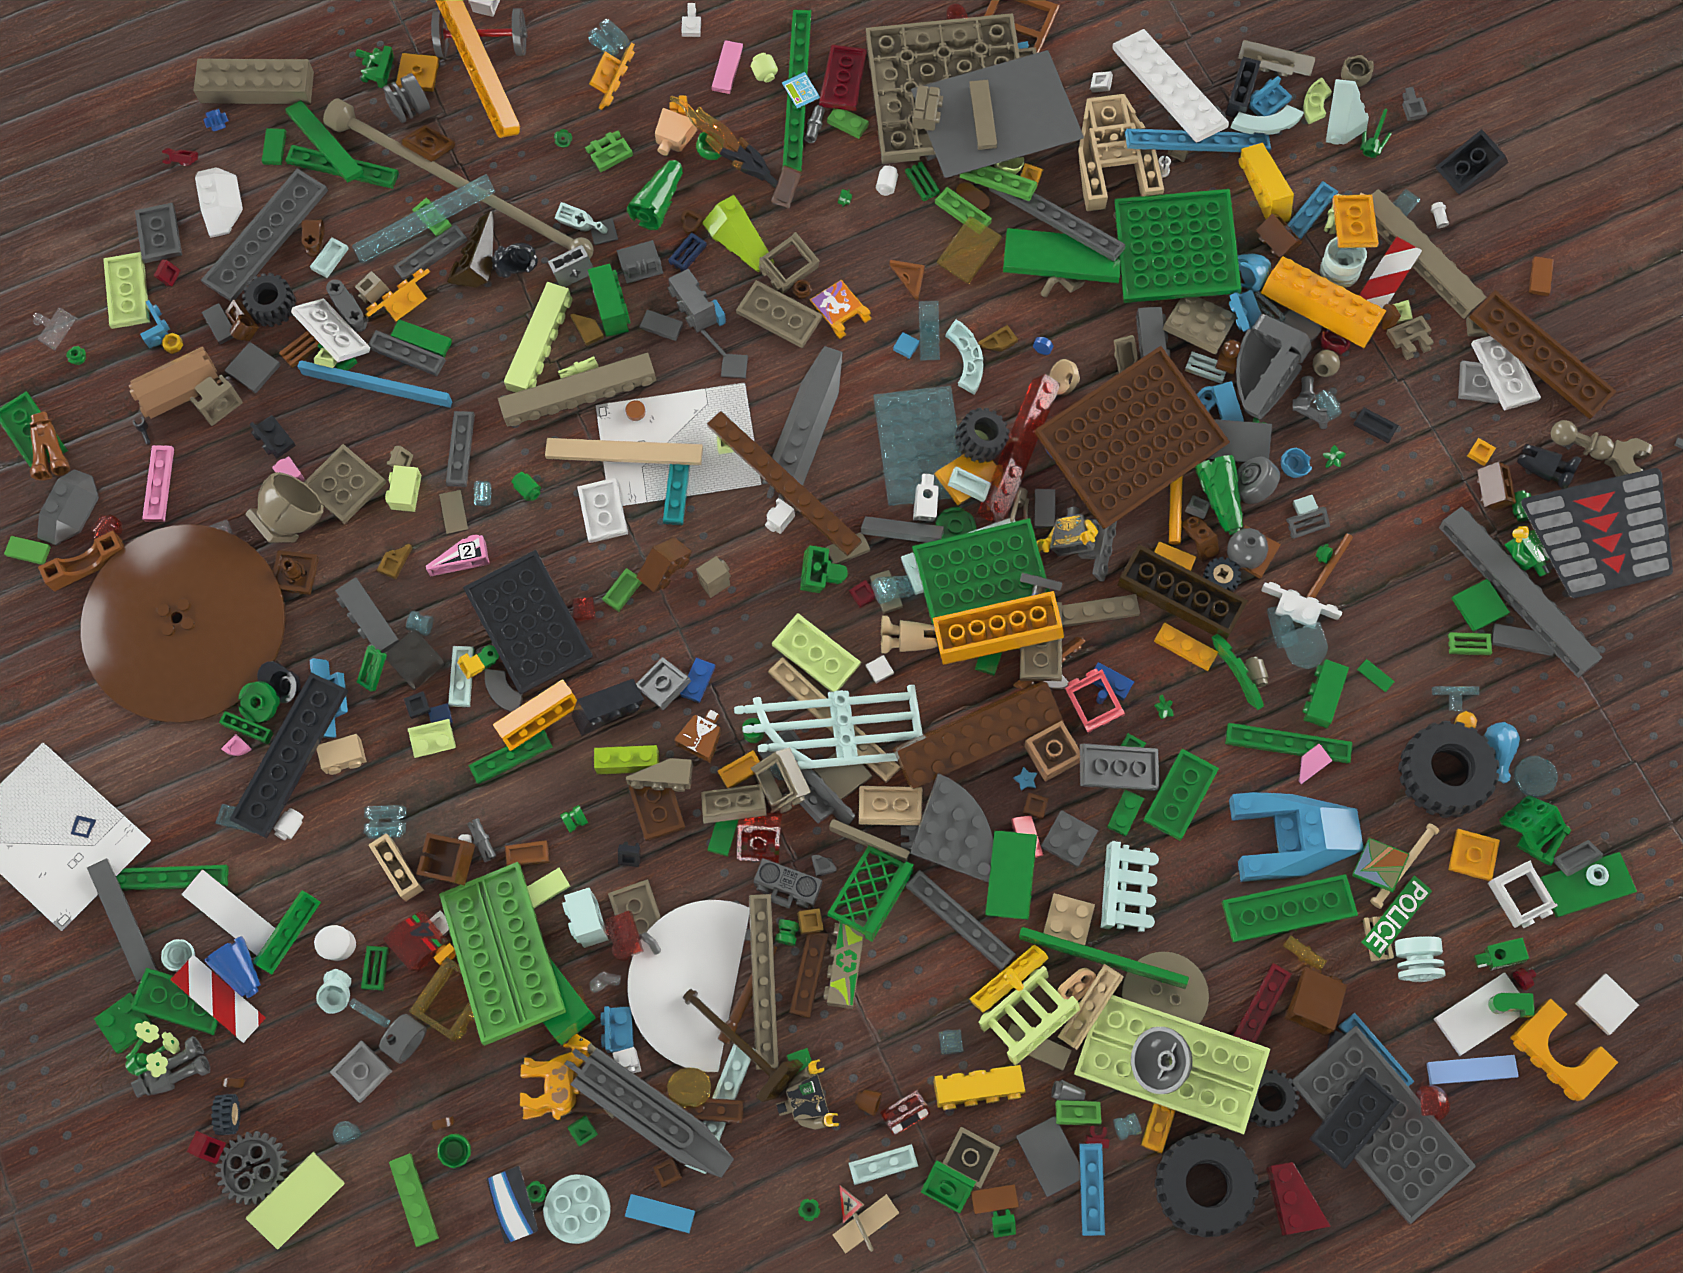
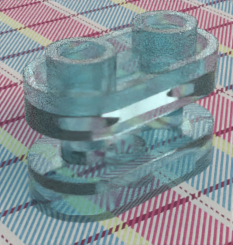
[588,18,630,57]
[364,805,407,839]

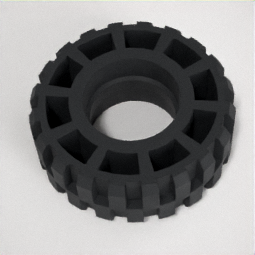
[1398,721,1500,818]
[1154,1133,1259,1237]

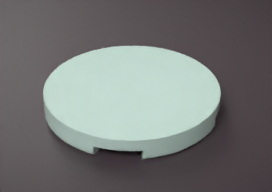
[543,1175,611,1244]

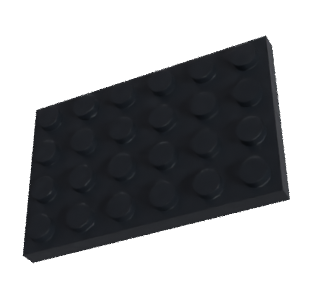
[463,550,593,695]

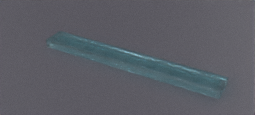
[352,174,496,263]

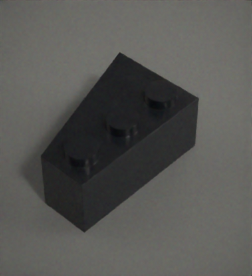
[571,679,644,736]

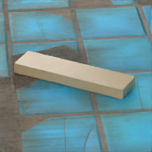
[1058,964,1124,1050]

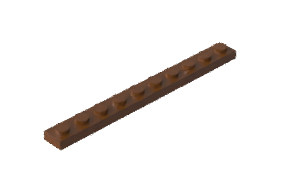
[707,411,862,556]

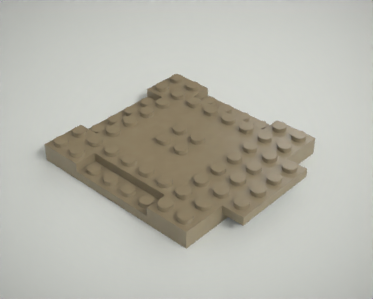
[866,13,1037,164]

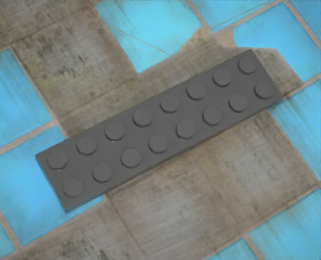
[201,169,328,302]

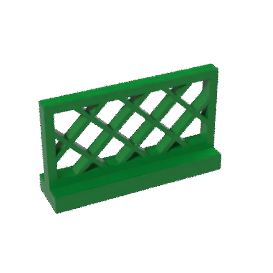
[828,845,914,942]

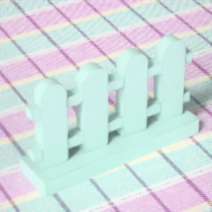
[1101,841,1159,932]

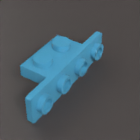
[310,658,348,739]

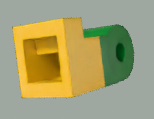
[457,645,499,679]

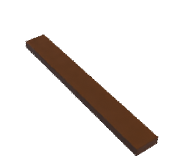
[570,1092,744,1123]

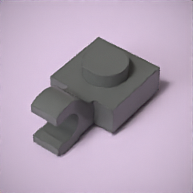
[1402,87,1428,121]

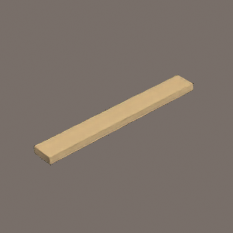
[545,438,703,465]
[768,657,901,783]

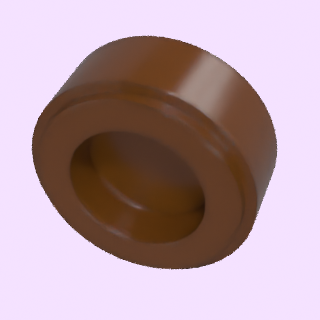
[222,1078,245,1088]
[431,1116,455,1131]

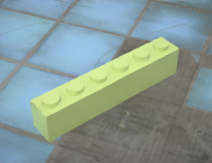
[504,282,572,393]

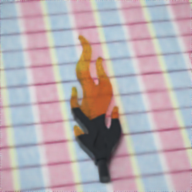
[670,96,778,189]

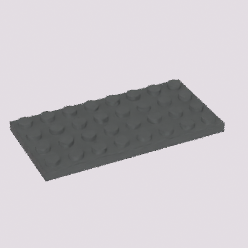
[1292,1026,1476,1224]

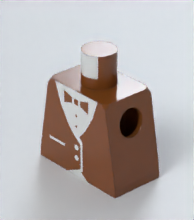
[674,710,722,763]

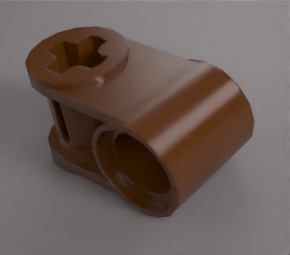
[301,219,325,257]

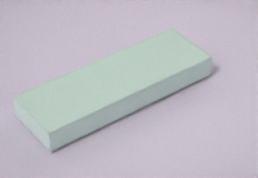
[448,646,475,707]
[849,1144,918,1185]

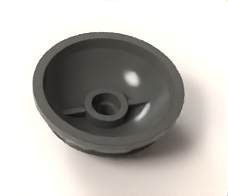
[1131,1026,1192,1094]

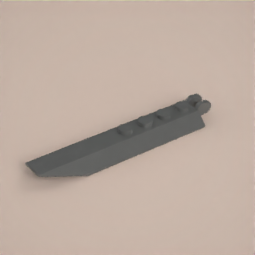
[762,346,843,501]
[565,1048,734,1178]

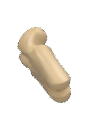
[881,616,938,653]

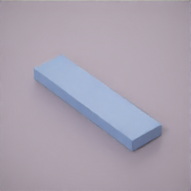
[1426,1055,1519,1085]

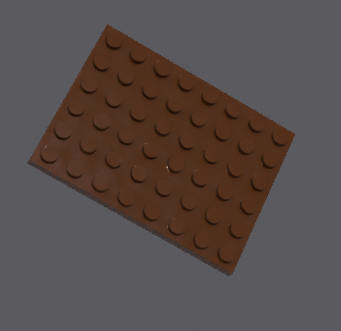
[1034,346,1230,530]

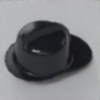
[257,661,302,703]

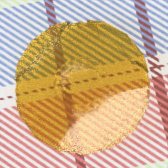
[667,1067,711,1108]

